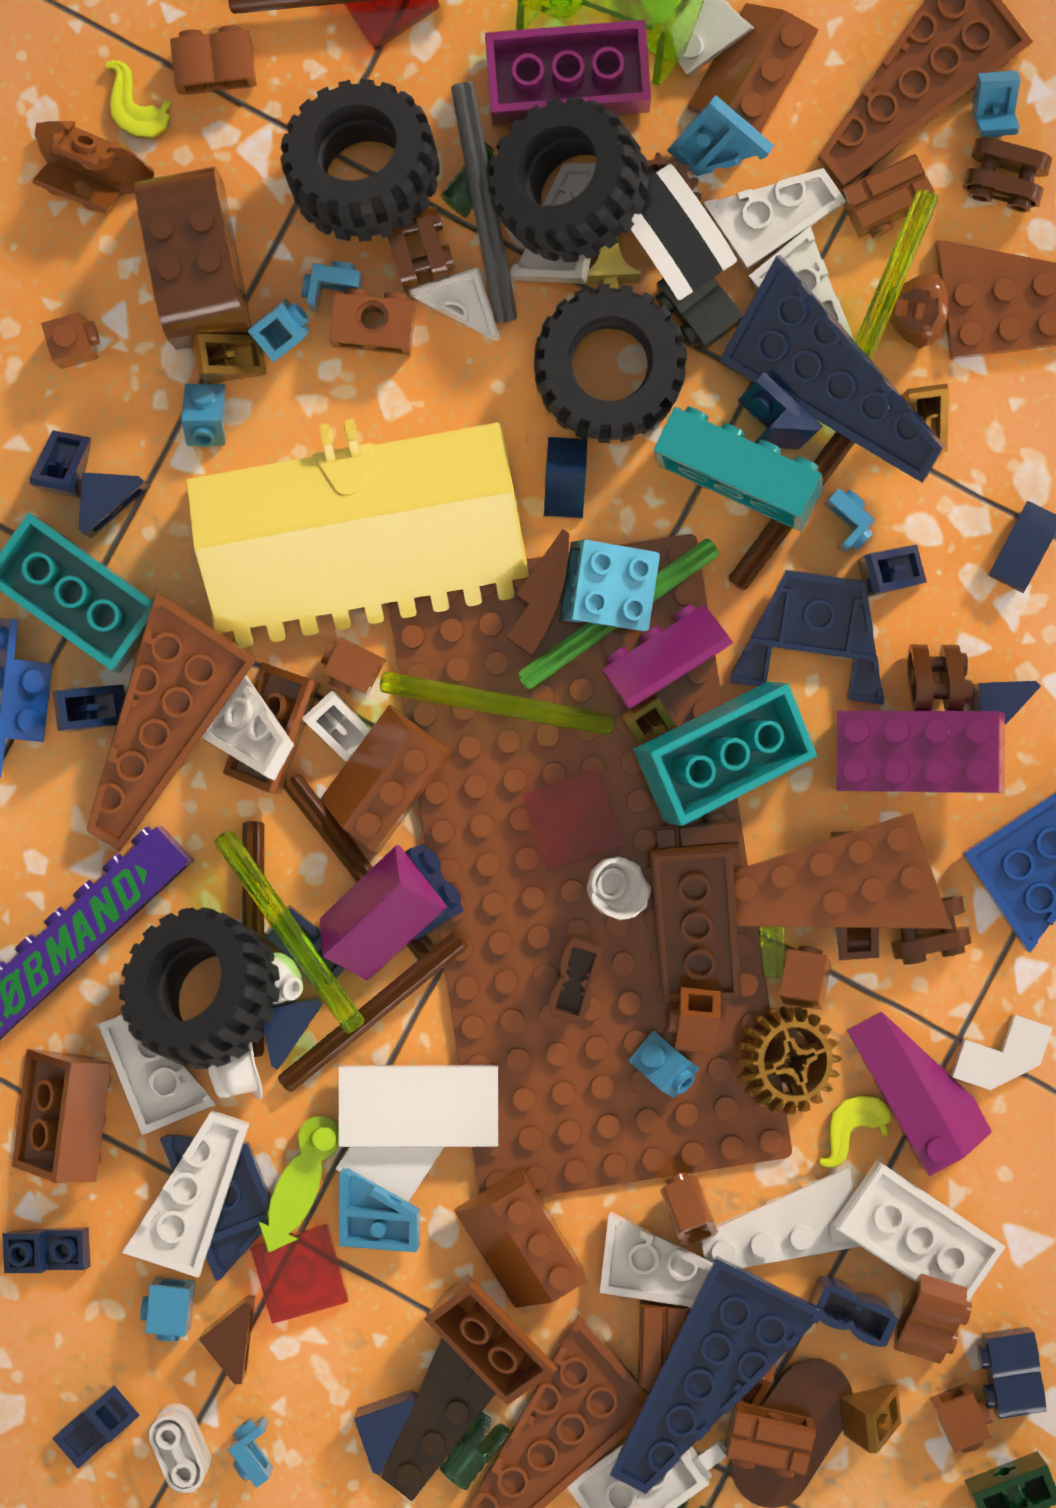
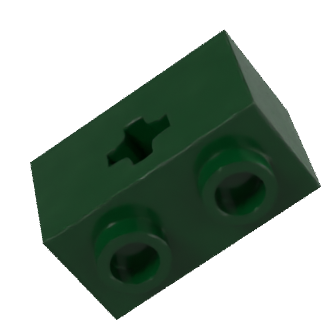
[964,1451,1056,1508]

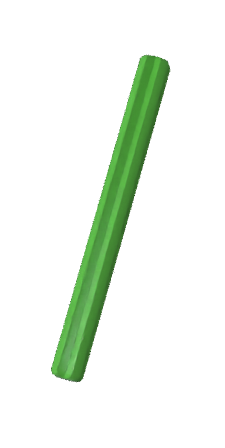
[517,538,719,690]

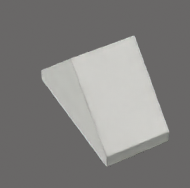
[302,691,370,762]

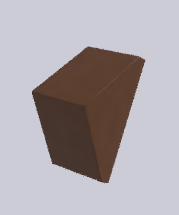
[199,1295,256,1385]

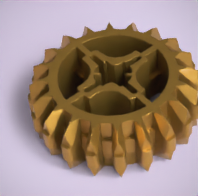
[734,1006,842,1115]

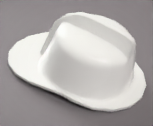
[207,1042,263,1100]

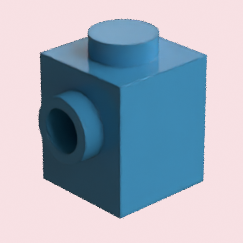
[248,298,310,363]
[140,1277,195,1341]

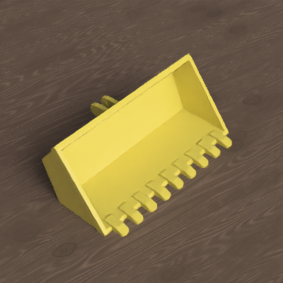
[187,419,529,648]

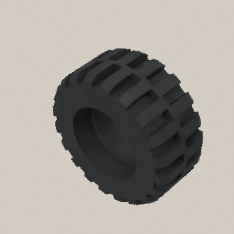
[280,79,440,242]
[487,97,649,262]
[534,283,687,443]
[119,907,280,1069]

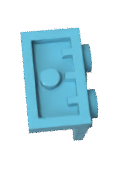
[559,539,660,631]

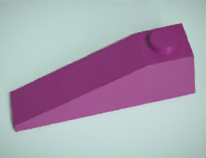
[847,1011,992,1176]

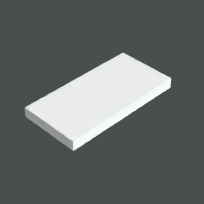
[339,1065,498,1147]
[832,1160,1005,1301]

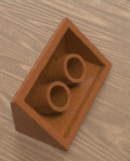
[223,662,321,795]

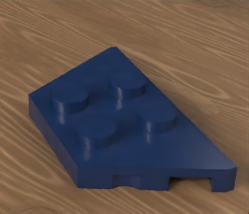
[160,1134,271,1281]

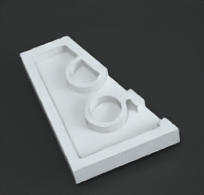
[98,1014,216,1135]

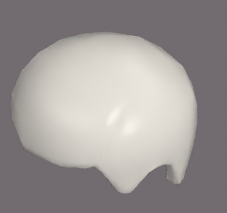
[587,856,651,920]

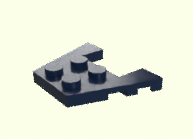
[730,569,884,705]

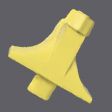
[581,237,640,289]

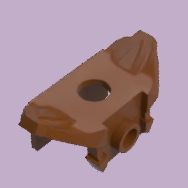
[33,121,154,214]

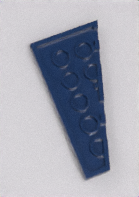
[719,255,946,483]
[610,1255,826,1494]

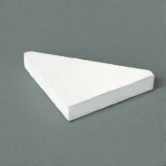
[409,267,500,341]

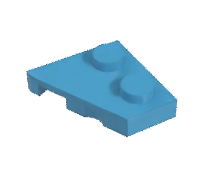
[667,95,774,176]
[339,1168,420,1252]

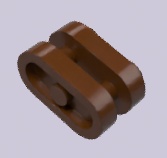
[963,137,1053,213]
[388,206,455,291]
[907,644,973,711]
[891,895,972,965]

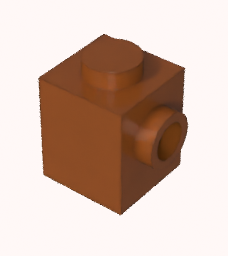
[41,312,100,369]
[321,637,386,695]
[779,946,831,1011]
[668,987,721,1054]
[930,1383,993,1453]

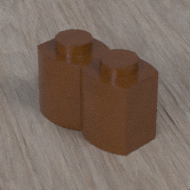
[549,935,602,1024]

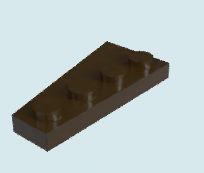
[381,1337,496,1501]

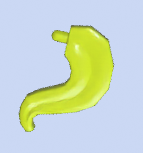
[105,60,171,139]
[818,1095,891,1168]

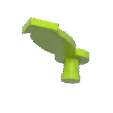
[258,1115,339,1253]

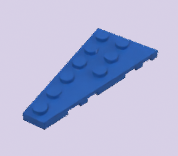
[962,791,1056,953]

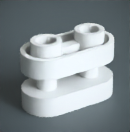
[149,1403,211,1493]

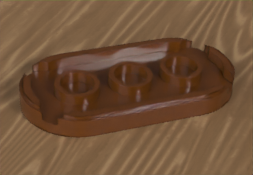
[731,1359,853,1508]

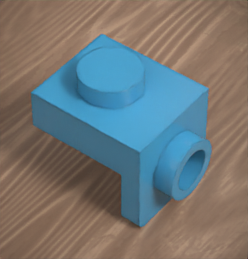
[971,70,1021,138]
[302,261,363,311]
[181,384,226,447]
[824,488,875,553]
[628,1030,699,1098]
[228,1416,274,1488]

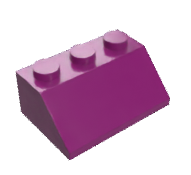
[601,603,733,710]

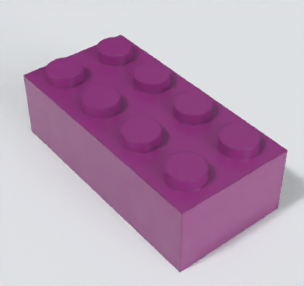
[485,20,651,126]
[836,711,1005,793]

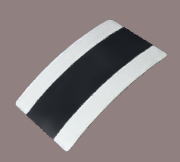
[631,164,737,300]

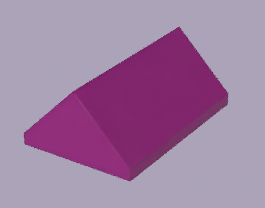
[320,845,447,980]

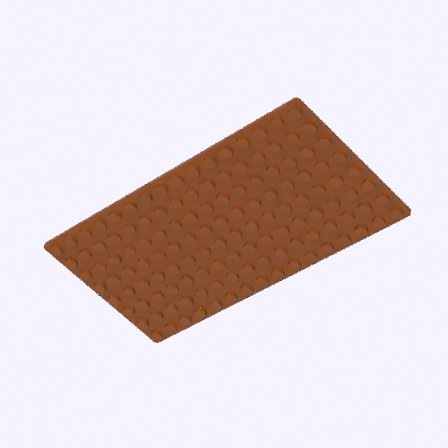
[388,534,792,1196]

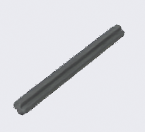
[451,82,517,323]

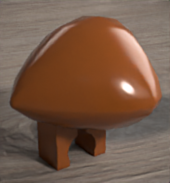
[880,273,949,349]

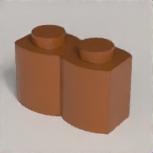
[170,25,257,94]
[660,1173,718,1246]
[894,1273,972,1364]

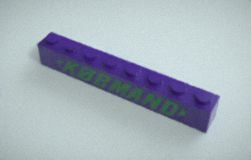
[0,826,194,1040]

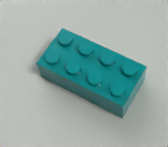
[653,406,823,532]
[0,512,153,673]
[633,681,818,826]

